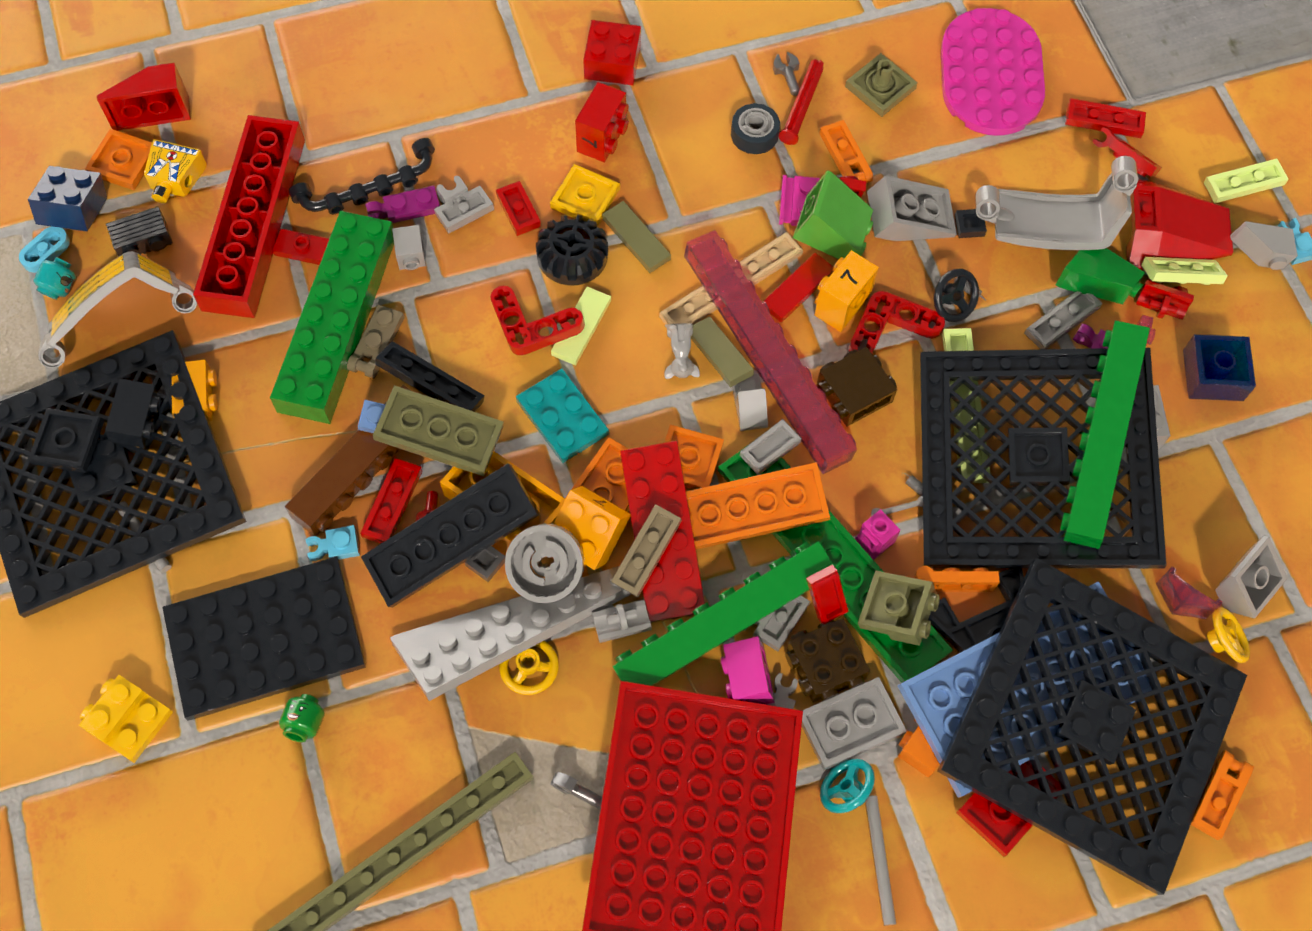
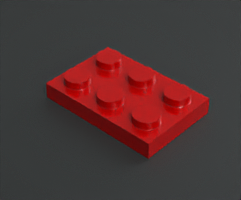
[956,760,1062,857]

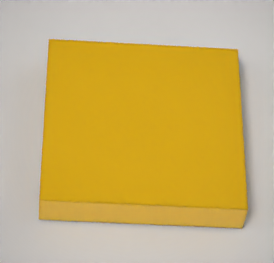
[550,164,620,227]

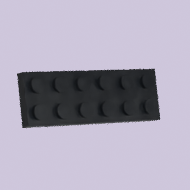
[361,464,540,608]

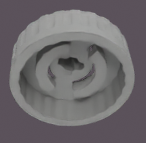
[505,523,585,603]

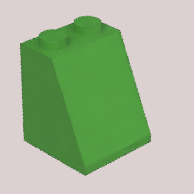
[793,170,873,259]

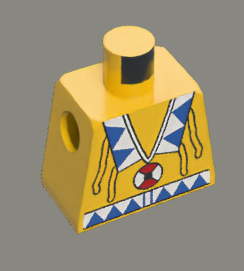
[144,139,207,204]

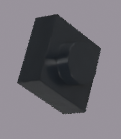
[954,209,987,238]

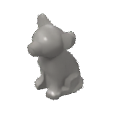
[664,323,700,379]

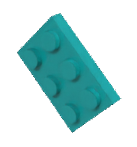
[516,369,609,464]

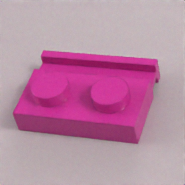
[779,175,820,226]

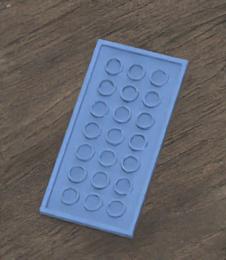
[897,581,1152,798]

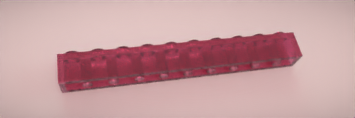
[684,230,857,474]

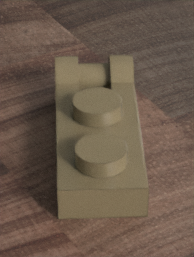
[347,305,404,378]

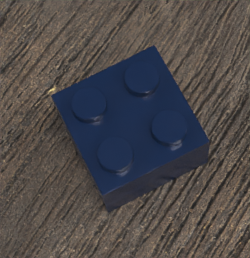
[28,166,107,231]

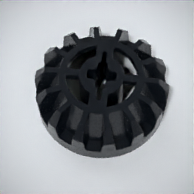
[536,214,608,286]

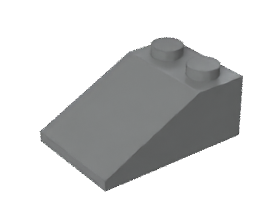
[867,175,957,241]

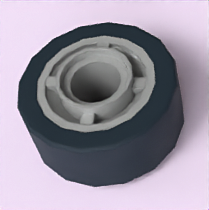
[731,103,780,155]

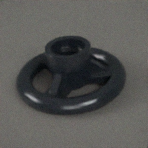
[933,268,979,322]

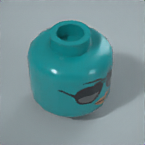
[33,257,76,300]

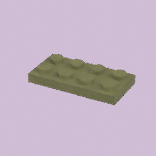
[373,385,504,476]

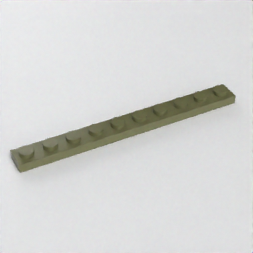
[268,752,534,931]

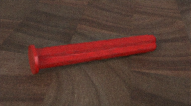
[779,59,824,145]

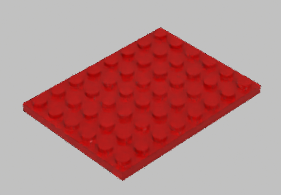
[582,681,803,931]

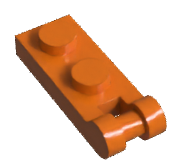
[819,120,873,183]
[913,566,1000,592]
[1191,750,1254,840]

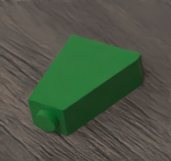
[1056,248,1145,305]

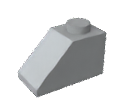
[1230,221,1298,270]

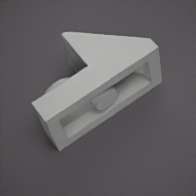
[732,374,768,431]

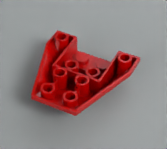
[1126,180,1233,271]

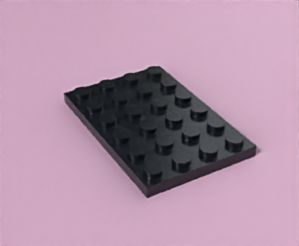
[162,556,366,721]

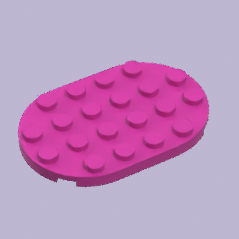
[941,8,1045,136]

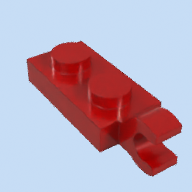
[1093,127,1162,178]

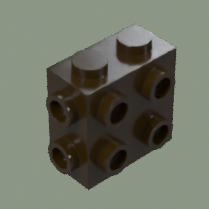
[816,346,897,427]
[785,618,870,703]

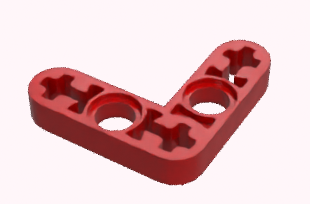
[490,286,585,355]
[849,291,945,354]

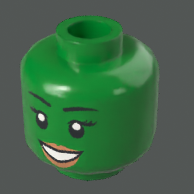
[279,694,325,743]

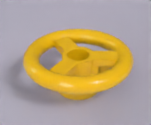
[1207,607,1250,663]
[499,641,559,695]

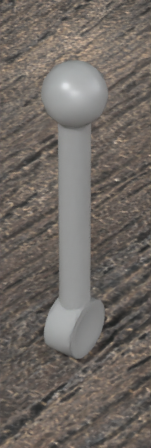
[871,496,923,516]

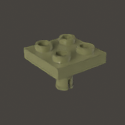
[845,53,918,117]

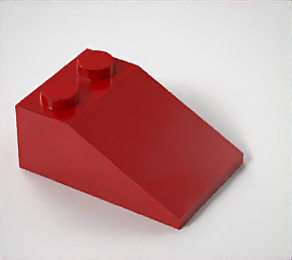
[97,63,191,131]

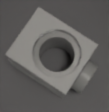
[392,225,426,270]

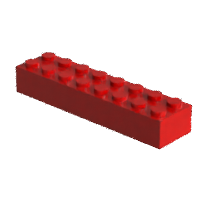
[193,115,305,318]

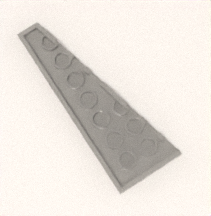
[390,566,631,701]

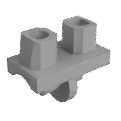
[592,600,652,643]

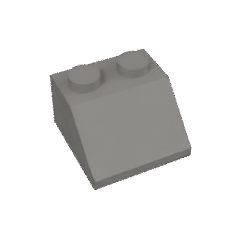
[1215,535,1288,619]

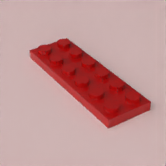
[620,441,705,623]

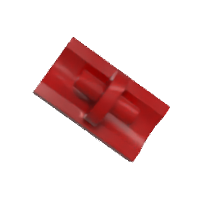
[1136,279,1194,320]

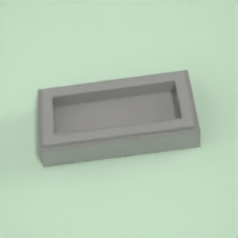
[740,419,802,475]

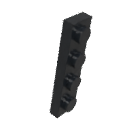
[375,341,485,412]

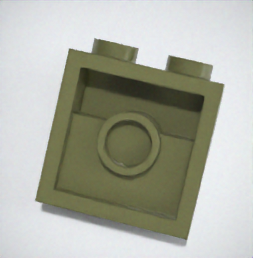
[858,571,940,646]

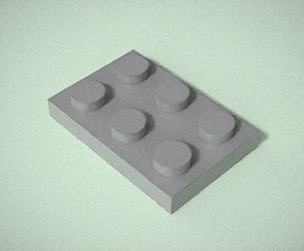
[802,677,907,771]

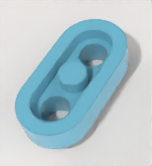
[19,226,70,273]

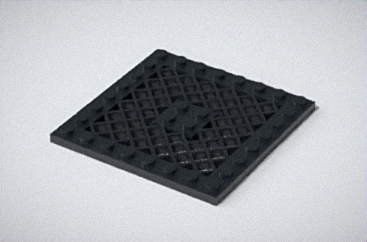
[0,330,247,618]
[920,348,1167,569]
[937,558,1247,895]

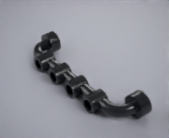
[288,138,435,215]

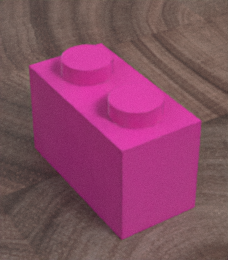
[721,636,775,705]

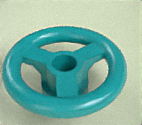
[820,759,875,813]

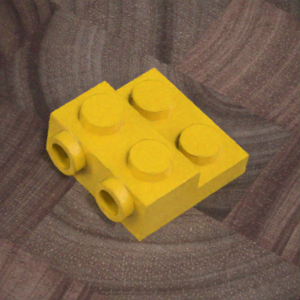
[79,675,173,763]

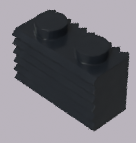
[106,206,173,256]

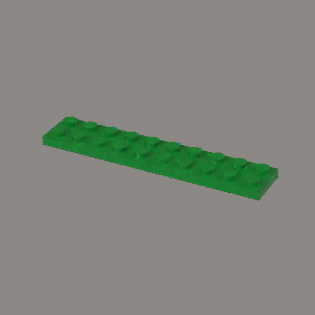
[718,443,953,683]

